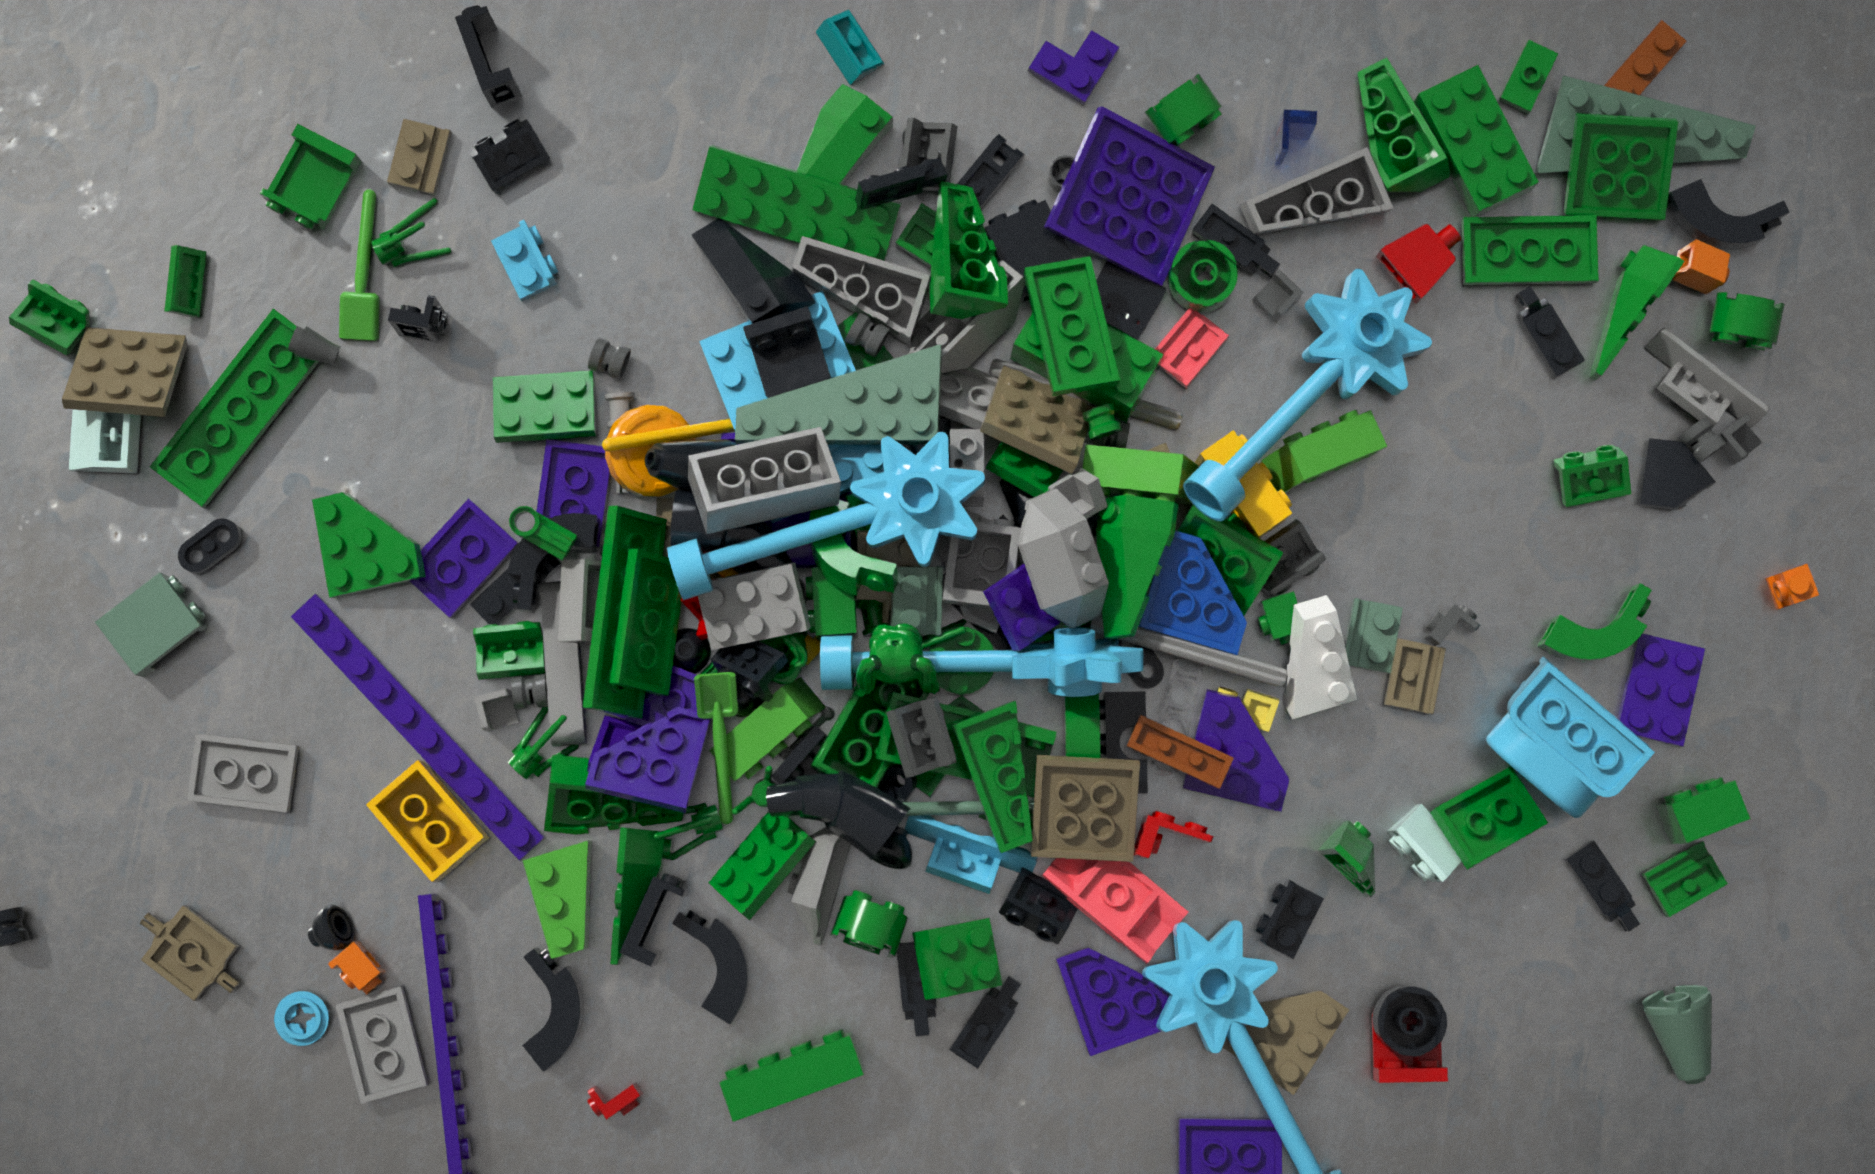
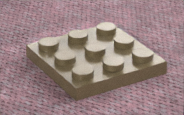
[62,327,187,417]
[980,366,1094,474]
[1031,755,1140,862]

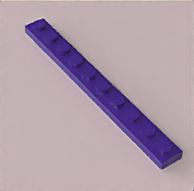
[291,594,546,861]
[418,894,473,1174]

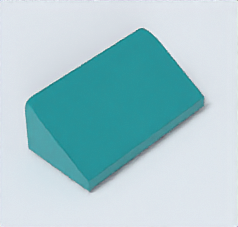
[816,10,884,85]

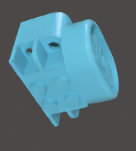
[1486,656,1655,818]

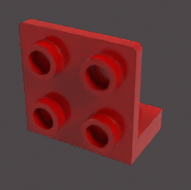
[1134,811,1214,859]
[1372,1011,1448,1083]

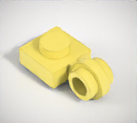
[1218,687,1280,732]

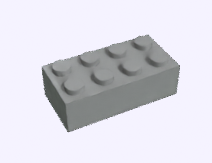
[688,427,841,534]

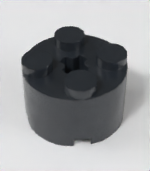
[1372,985,1447,1056]

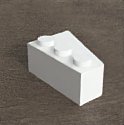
[1283,595,1357,719]

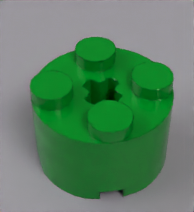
[1144,74,1222,146]
[1168,240,1238,314]
[1709,292,1785,351]
[929,627,994,696]
[830,890,908,958]

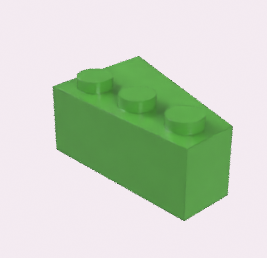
[1261,410,1387,493]
[1082,445,1199,506]
[709,677,826,781]
[522,840,592,959]

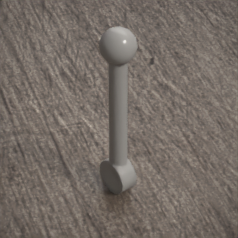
[780,707,835,760]

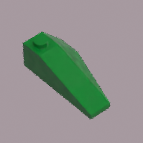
[930,181,1008,319]
[1589,245,1685,381]
[1096,495,1179,640]
[544,755,684,835]
[1317,821,1375,898]

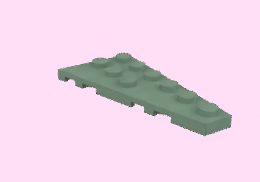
[1535,76,1756,173]
[735,344,942,445]

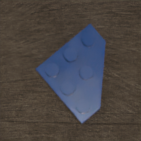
[1139,530,1247,655]

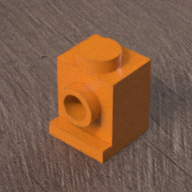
[1765,563,1819,610]
[328,941,386,995]

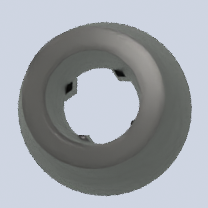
[287,326,341,365]

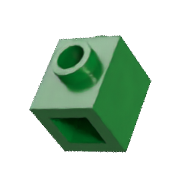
[1257,591,1298,646]

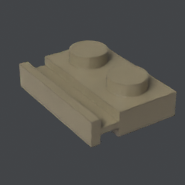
[387,119,452,196]
[1384,638,1446,715]

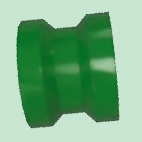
[1082,403,1122,440]

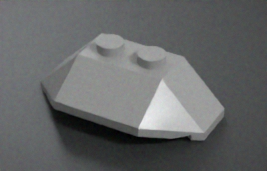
[909,261,1025,373]
[1018,488,1109,628]
[787,827,851,945]

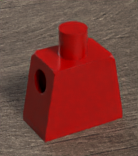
[1376,224,1461,304]

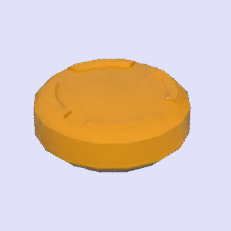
[605,405,696,497]

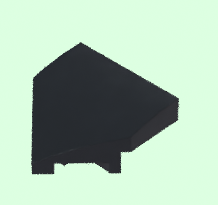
[1640,438,1716,509]

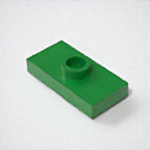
[1499,40,1558,114]
[164,245,206,318]

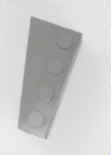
[1240,147,1394,235]
[792,236,930,346]

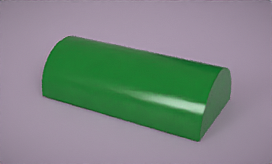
[811,679,930,788]

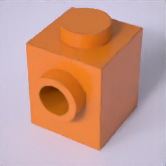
[1672,239,1730,294]

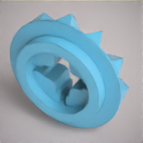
[274,991,329,1046]

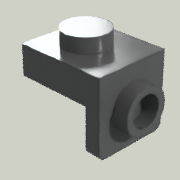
[1425,604,1481,646]

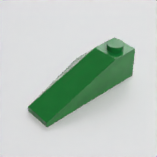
[1357,57,1451,192]
[796,84,893,185]
[610,827,672,965]

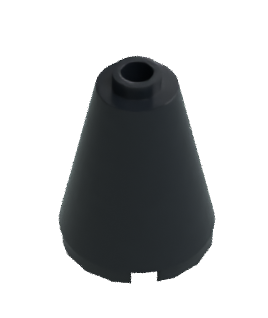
[645,439,737,492]

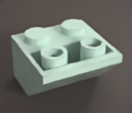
[69,409,141,473]
[1387,804,1461,882]

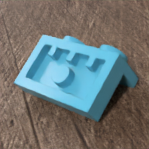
[491,220,558,301]

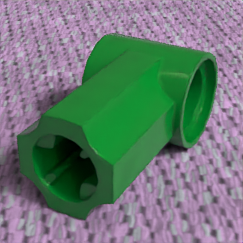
[509,506,578,561]

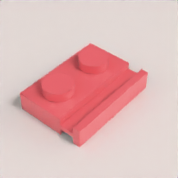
[1155,308,1229,389]

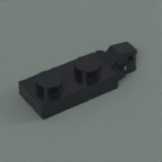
[855,158,948,210]
[1192,204,1280,279]
[1516,286,1585,379]
[1564,840,1640,932]
[897,942,937,1037]
[949,976,1021,1069]

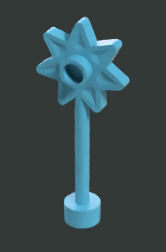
[1183,269,1432,521]
[667,432,985,600]
[820,627,1143,697]
[1142,920,1342,1174]

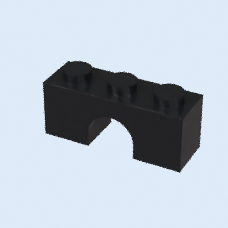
[1099,691,1148,794]

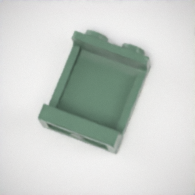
[95,572,207,677]

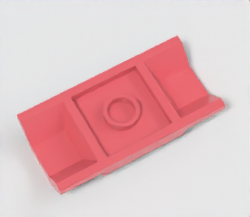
[1042,858,1188,964]

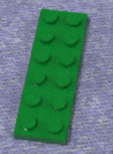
[692,145,902,261]
[149,309,319,508]
[583,505,667,719]

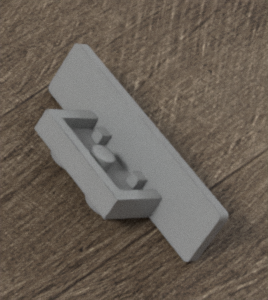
[1646,328,1770,428]

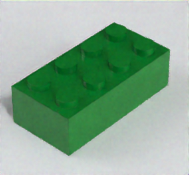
[1414,65,1539,217]
[1010,312,1163,423]
[719,1029,865,1122]

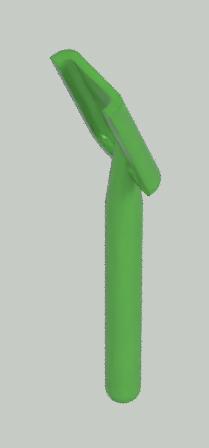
[339,189,380,340]
[694,672,738,824]

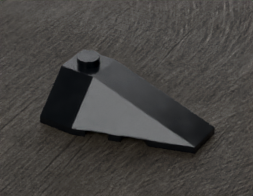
[691,218,815,324]

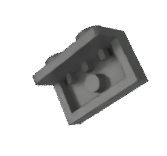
[898,118,958,191]
[1262,519,1326,597]
[886,697,957,778]

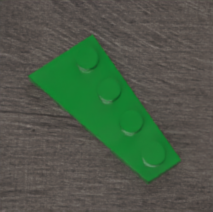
[951,700,1033,853]

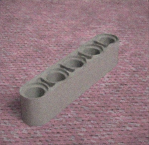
[540,581,587,747]

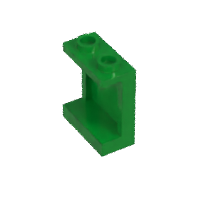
[260,123,362,230]

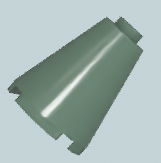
[1642,985,1712,1084]

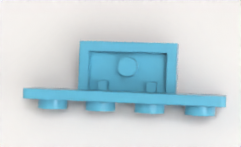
[905,815,1038,894]

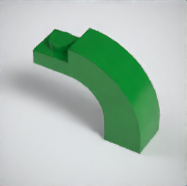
[809,500,898,596]
[1538,583,1652,662]
[1063,693,1100,758]

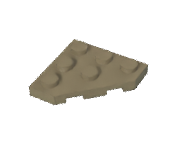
[1222,990,1349,1095]

